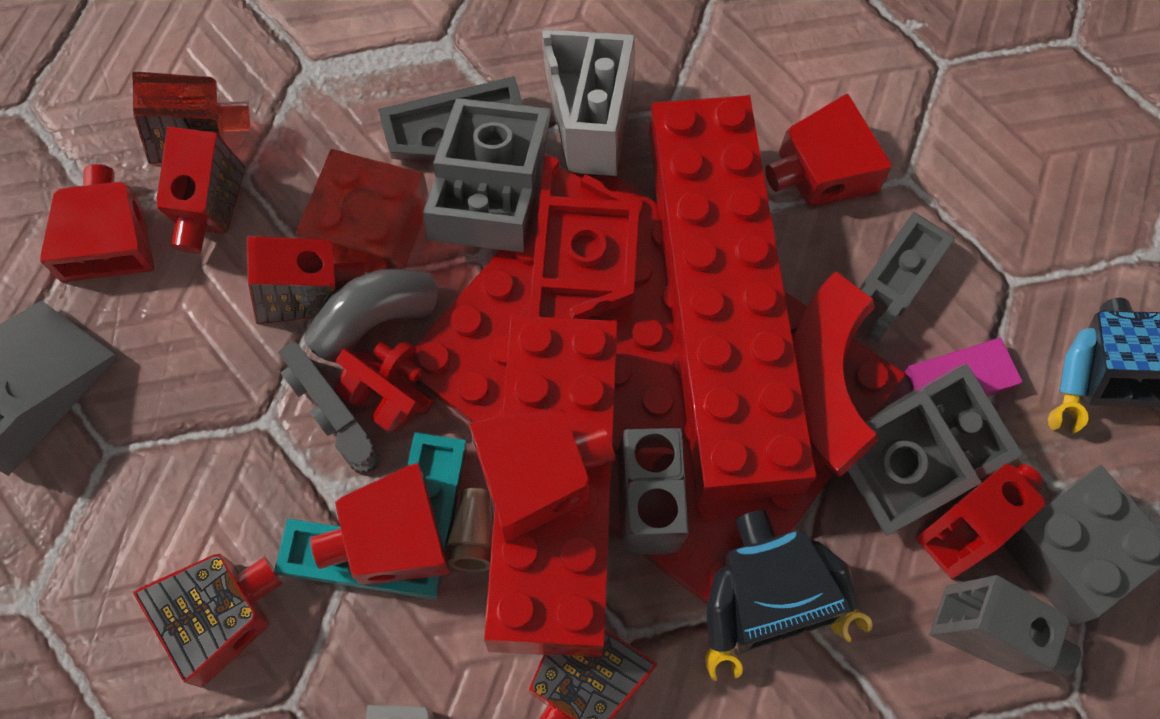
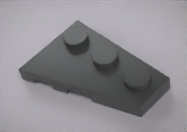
[378,76,523,162]

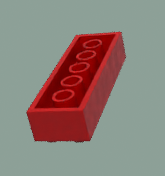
[484,316,617,657]

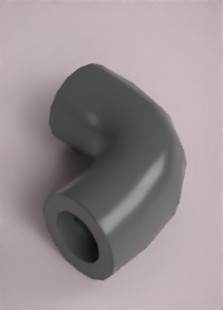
[304,268,438,363]

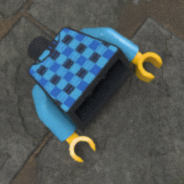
[1048,297,1160,434]

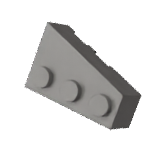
[542,29,635,176]

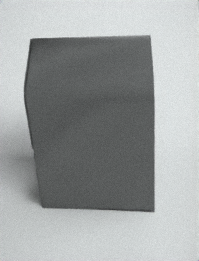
[618,428,689,555]

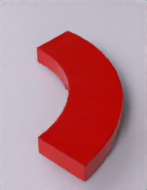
[793,271,878,478]

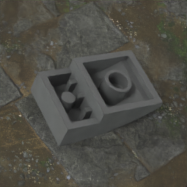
[423,98,550,252]
[847,363,1023,536]

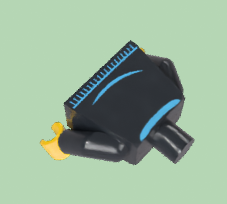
[705,510,873,681]

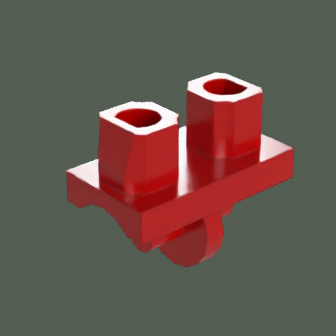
[334,341,435,433]

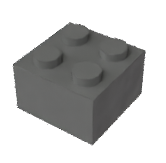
[1003,465,1160,627]

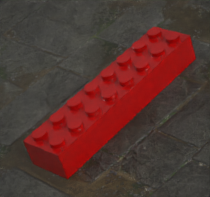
[648,95,816,504]

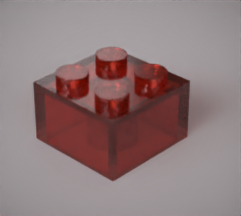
[296,149,429,274]

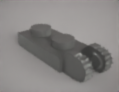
[860,212,956,343]
[278,342,380,475]

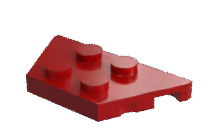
[529,155,640,319]

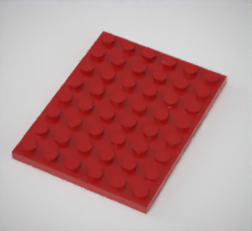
[412,173,906,604]

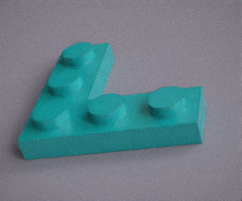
[274,432,468,600]

